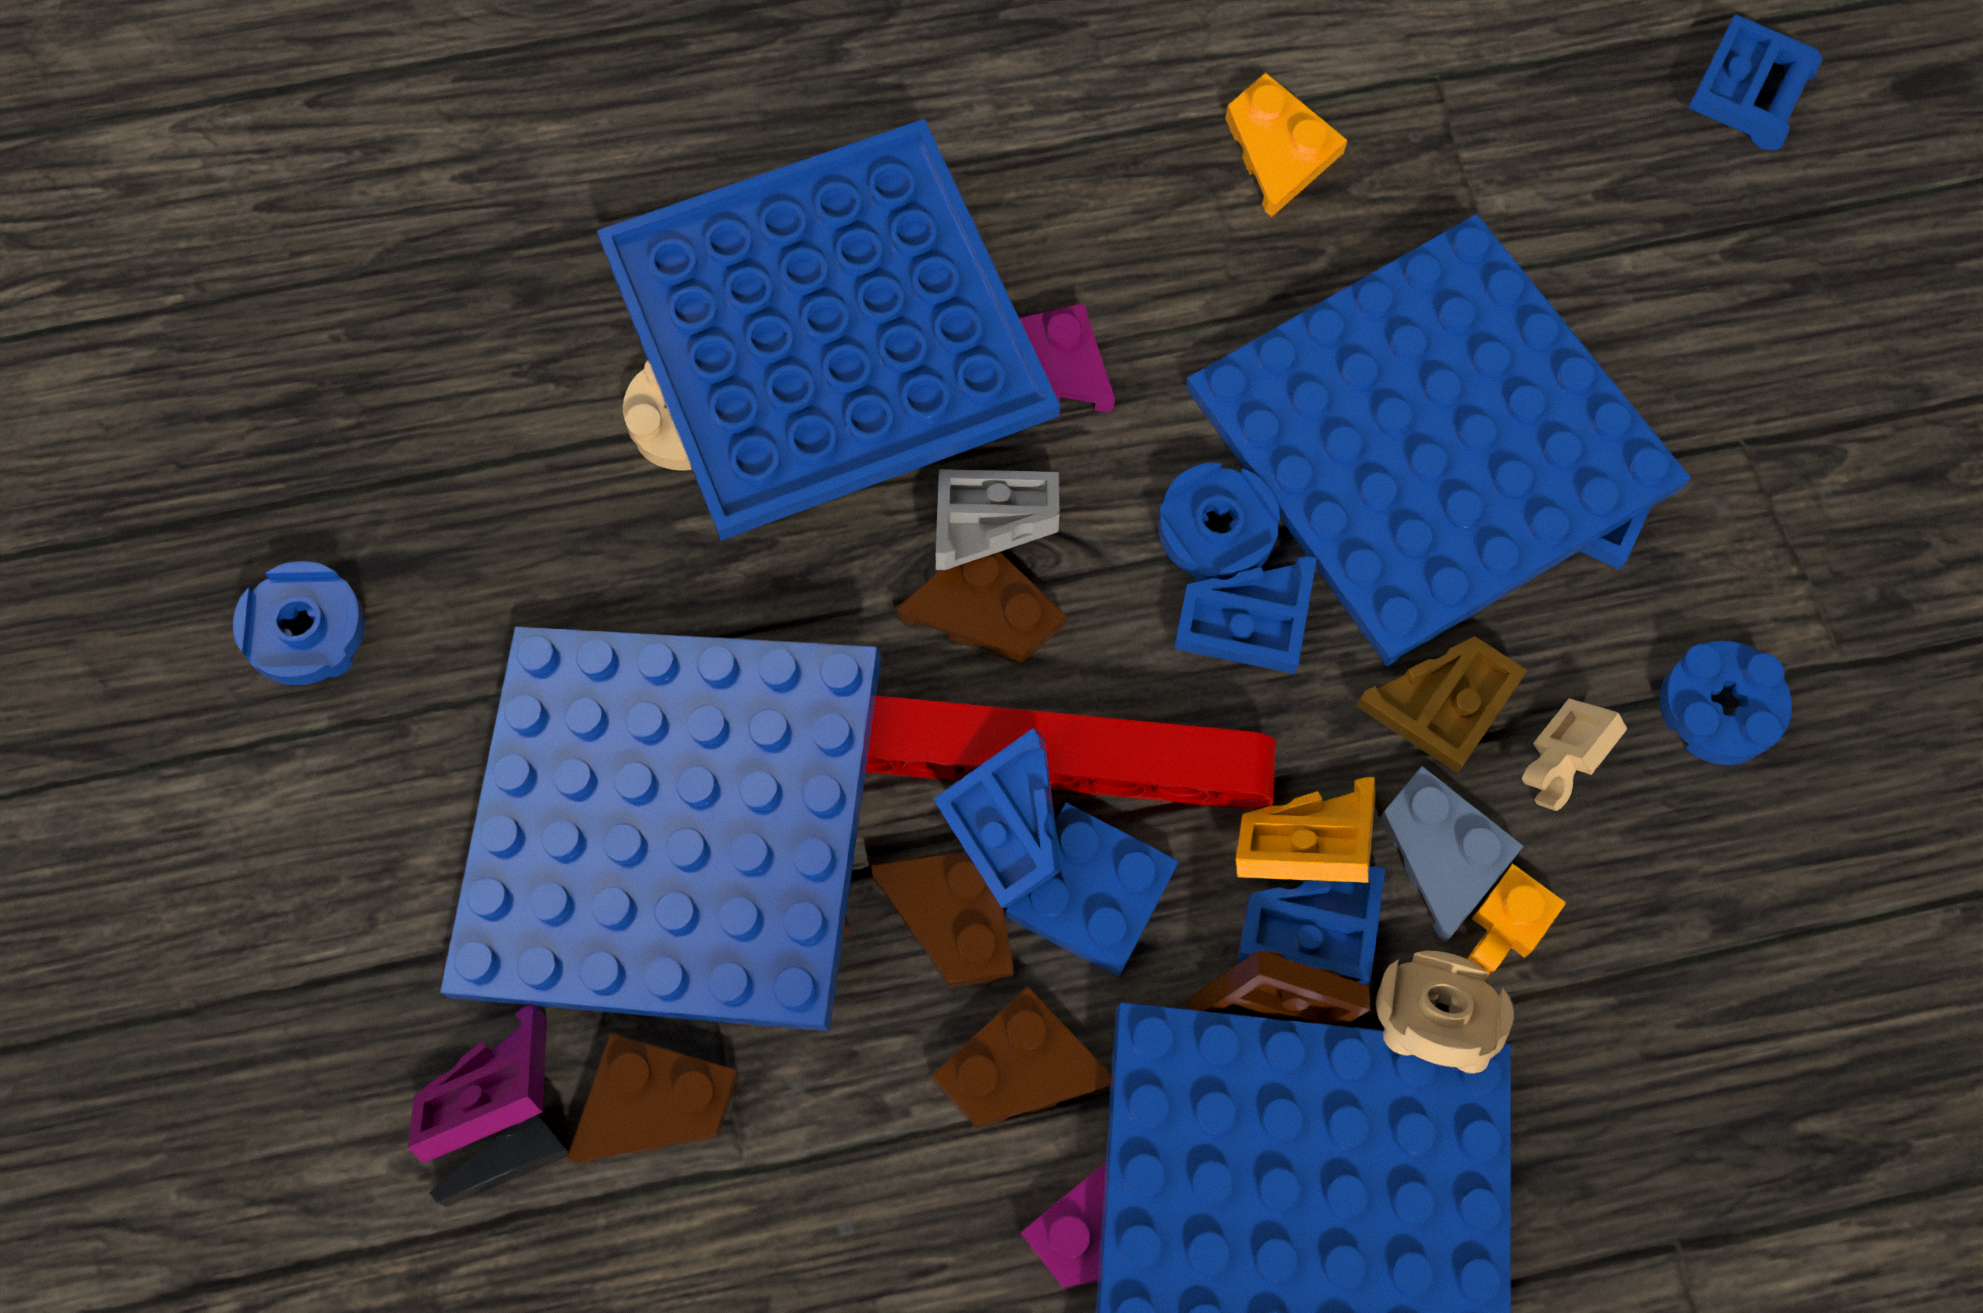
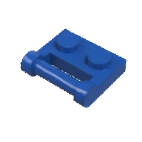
[1688,14,1823,150]

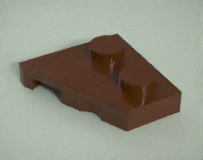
[896,552,1067,664]
[871,851,1014,988]
[567,1033,739,1165]

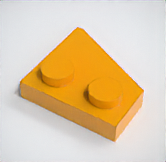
[1225,73,1348,217]
[1236,777,1375,883]

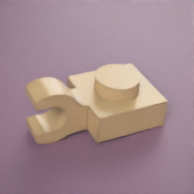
[1522,698,1627,811]

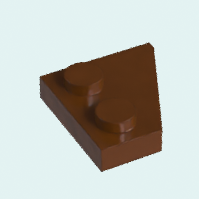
[1187,950,1370,1026]
[931,986,1112,1129]

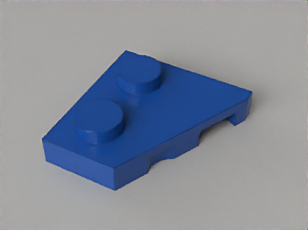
[1174,556,1317,674]
[1237,866,1385,985]

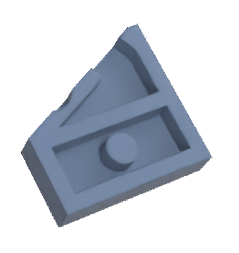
[1379,766,1524,943]

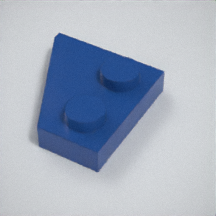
[933,728,1061,908]

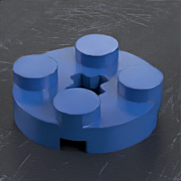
[1158,463,1280,582]
[233,561,365,685]
[1660,641,1792,765]

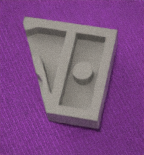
[936,469,1060,570]

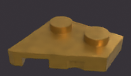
[1356,636,1528,773]

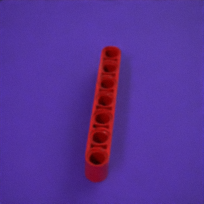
[866,696,1276,809]

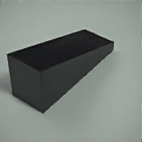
[429,1113,570,1207]

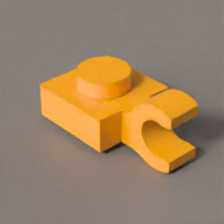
[1467,864,1566,978]

